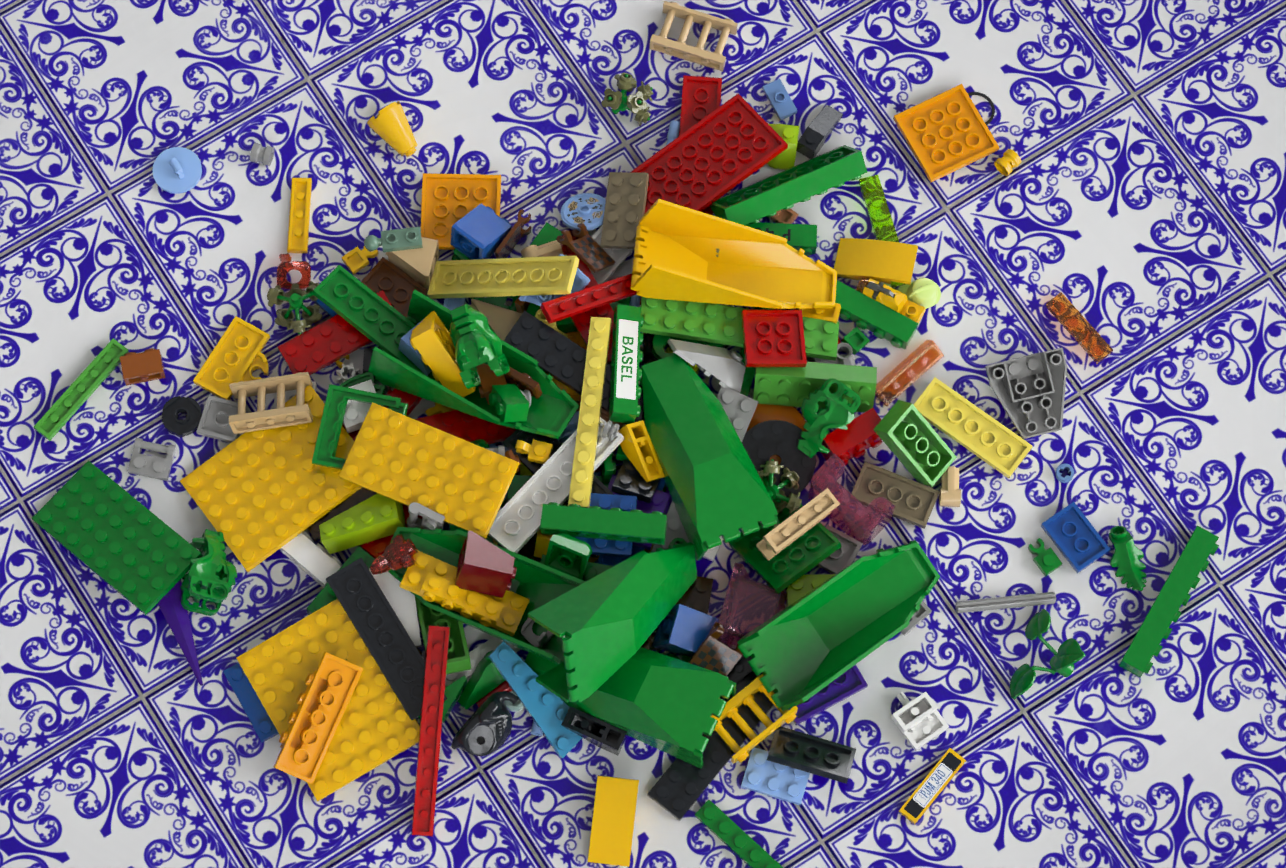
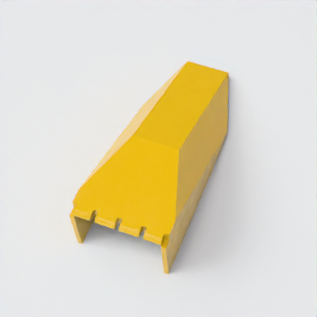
[631,199,837,309]

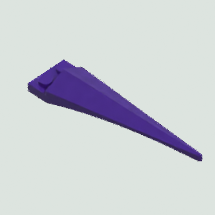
[157,579,203,686]

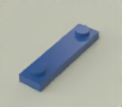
[223,663,279,743]

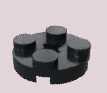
[162,396,202,438]

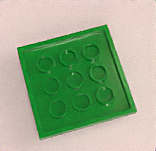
[728,504,842,594]

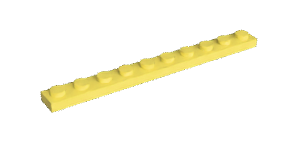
[568,317,612,508]

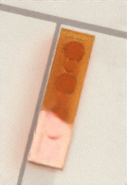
[1045,292,1113,364]

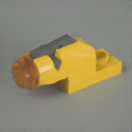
[857,278,926,323]

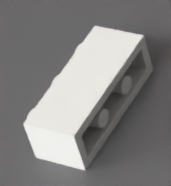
[280,531,342,588]

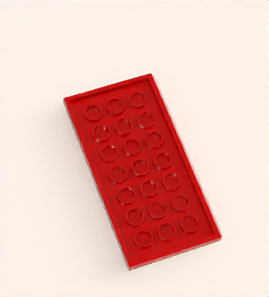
[631,94,788,213]

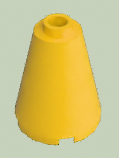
[367,101,418,157]

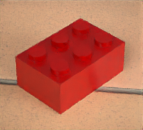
[821,408,883,470]

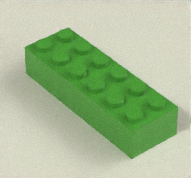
[753,362,877,412]

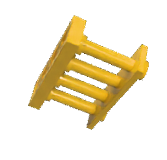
[711,674,798,764]

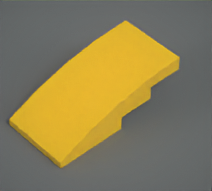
[834,238,918,285]
[588,775,639,867]

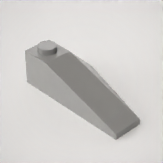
[667,339,746,393]

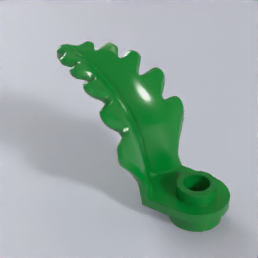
[1109,526,1147,591]

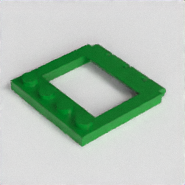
[312,384,408,470]

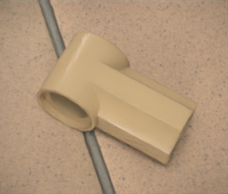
[521,240,563,258]
[939,466,961,507]

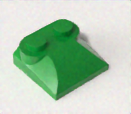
[544,532,592,580]

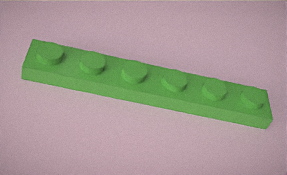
[34,338,129,441]

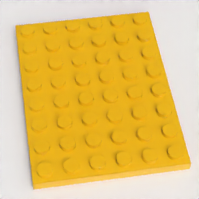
[180,385,362,572]
[236,599,420,802]

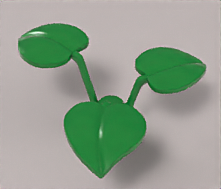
[1010,609,1085,700]

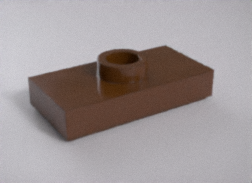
[504,367,542,399]

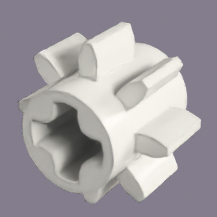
[336,363,360,383]

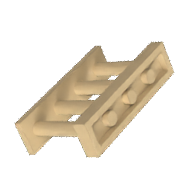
[650,1,738,72]
[229,372,313,434]
[756,488,840,561]

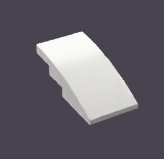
[369,566,421,647]

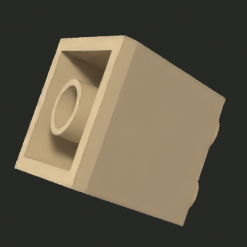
[386,237,440,290]

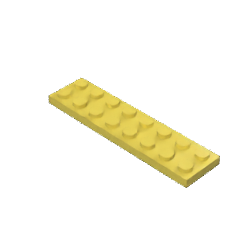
[427,256,579,299]

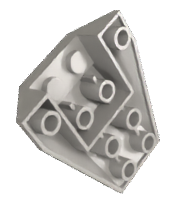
[985,347,1067,439]

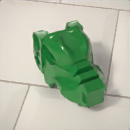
[450,304,510,389]
[797,378,861,458]
[181,529,238,616]

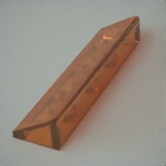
[875,340,944,406]

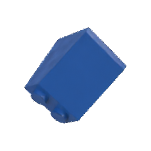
[450,203,512,260]
[652,604,723,657]

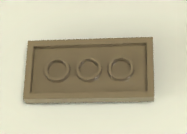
[600,172,649,249]
[850,462,940,529]

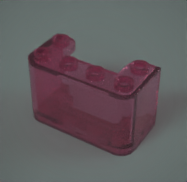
[808,453,895,545]

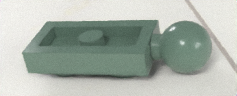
[364,227,423,252]

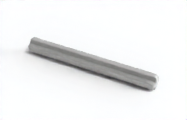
[955,592,1056,613]

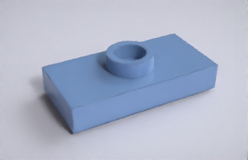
[762,79,798,121]

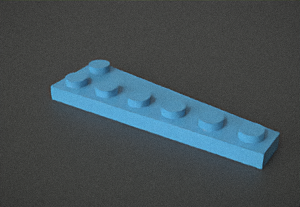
[488,641,582,759]

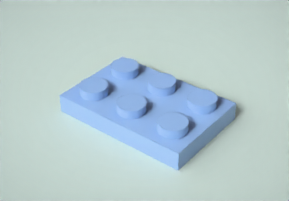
[741,747,810,805]

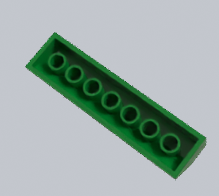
[710,145,867,225]

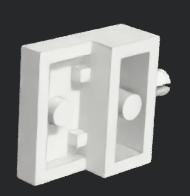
[343,380,376,433]
[891,691,949,751]

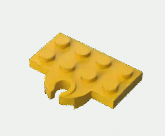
[193,316,270,400]

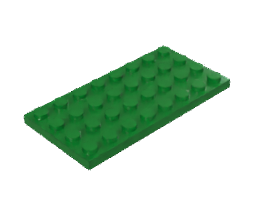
[32,460,203,615]

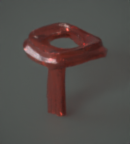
[277,253,311,289]

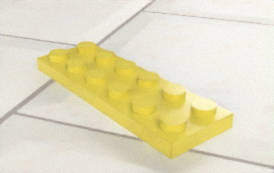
[914,377,1033,478]

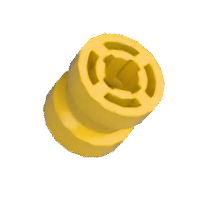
[994,149,1021,176]

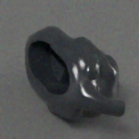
[451,691,519,756]

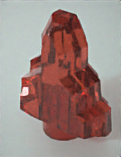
[369,534,418,575]

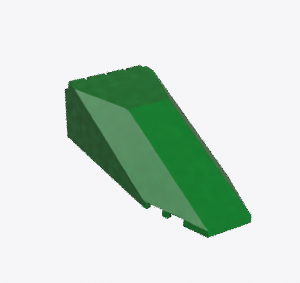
[368,290,579,439]
[641,354,780,561]
[381,527,586,665]
[528,542,697,703]
[737,542,940,711]
[524,647,736,769]

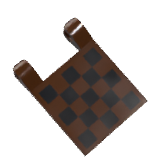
[495,209,531,259]
[556,223,616,273]
[688,622,743,676]

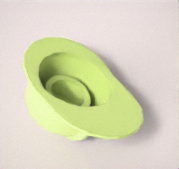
[898,278,941,309]

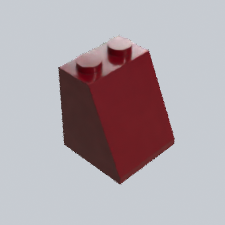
[455,530,517,598]

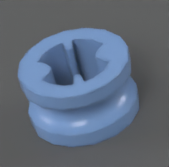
[1055,463,1074,483]

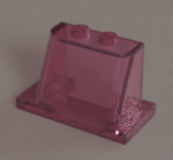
[718,563,787,648]

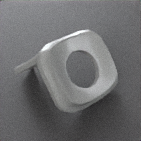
[521,617,554,648]

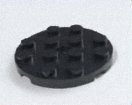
[742,420,816,498]

